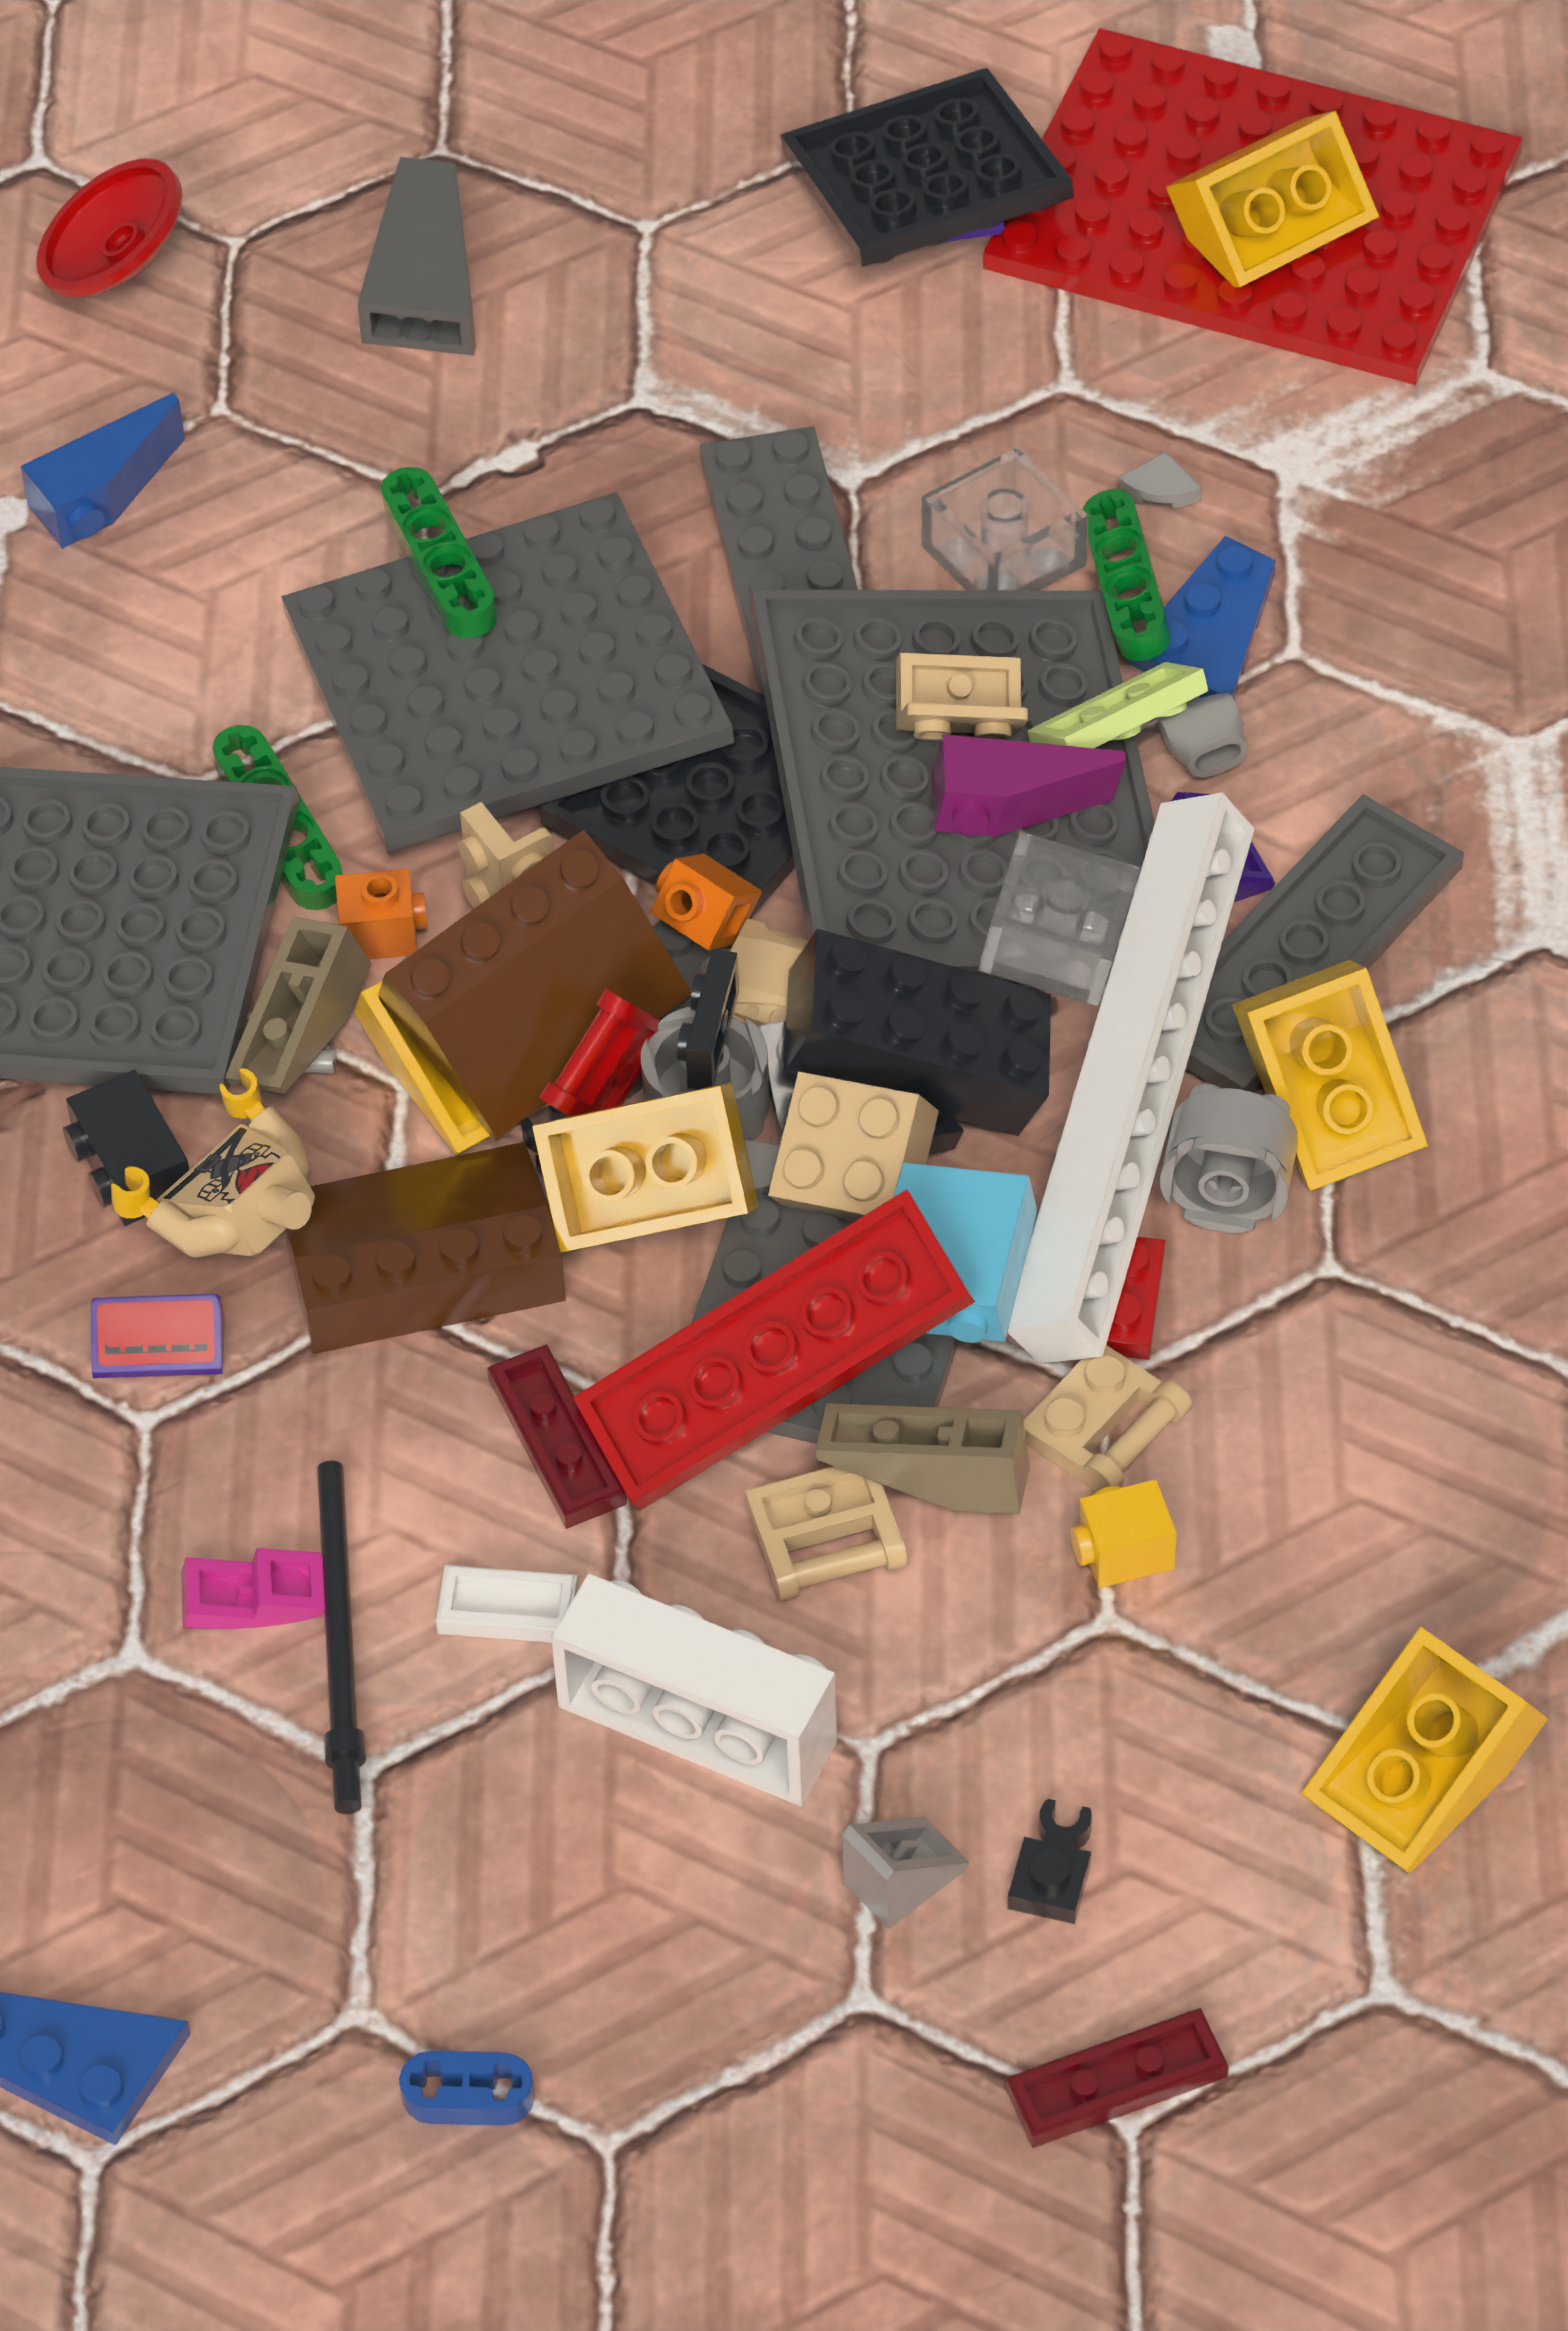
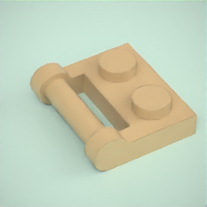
[1023,1345,1193,1491]
[745,1466,908,1601]

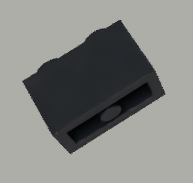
[63,1069,189,1226]

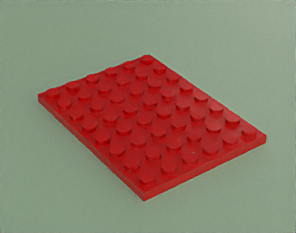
[983,28,1523,385]

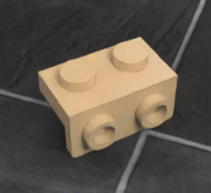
[896,653,1028,740]
[458,802,554,909]

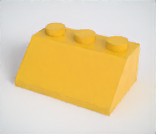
[1166,111,1379,288]

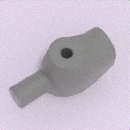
[1158,693,1248,778]

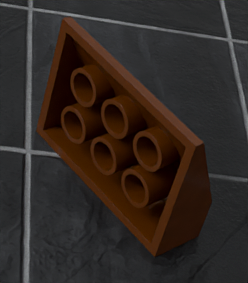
[378,830,691,1142]
[284,1142,566,1354]

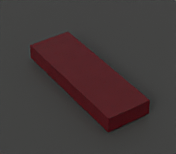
[487,1344,626,1529]
[1005,2007,1229,2149]

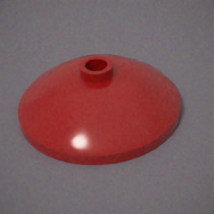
[36,158,182,297]

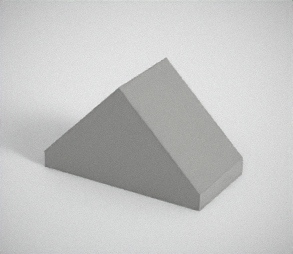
[842,1817,969,1929]

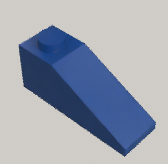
[21,393,185,549]

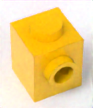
[1070,1479,1177,1588]

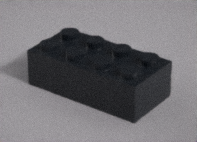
[783,929,1051,1136]

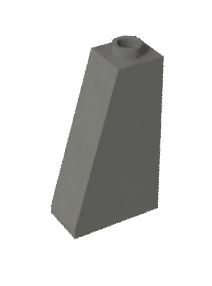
[357,157,476,356]

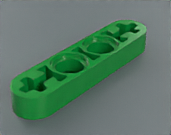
[381,467,498,639]
[1082,489,1171,661]
[212,725,343,910]

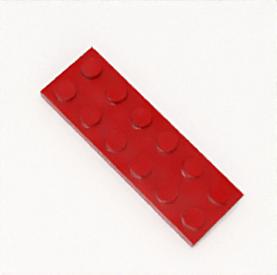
[573,1189,975,1511]

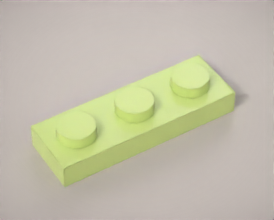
[1027,662,1208,748]

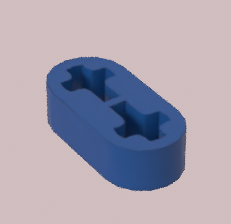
[399,2051,535,2126]

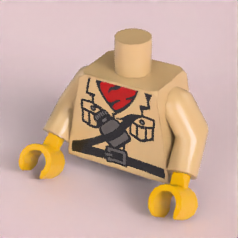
[111,1068,315,1258]

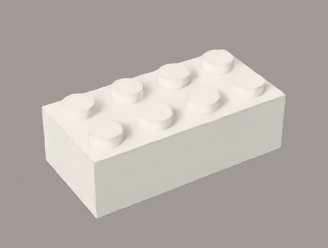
[551,1573,837,1807]

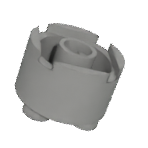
[641,1007,770,1141]
[1160,1084,1298,1233]

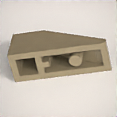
[225,916,372,1094]
[815,1403,1030,1514]

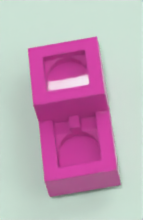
[181,1548,325,1629]

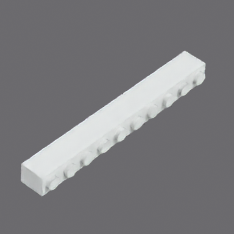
[1007,792,1255,1363]

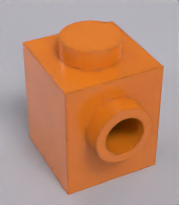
[650,853,762,950]
[335,868,428,960]

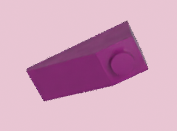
[932,735,1126,837]

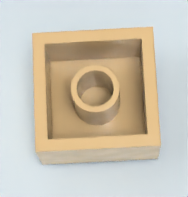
[768,1072,939,1221]

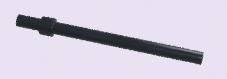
[317,1460,366,1814]

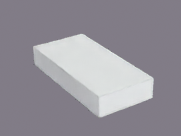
[436,1565,578,1643]

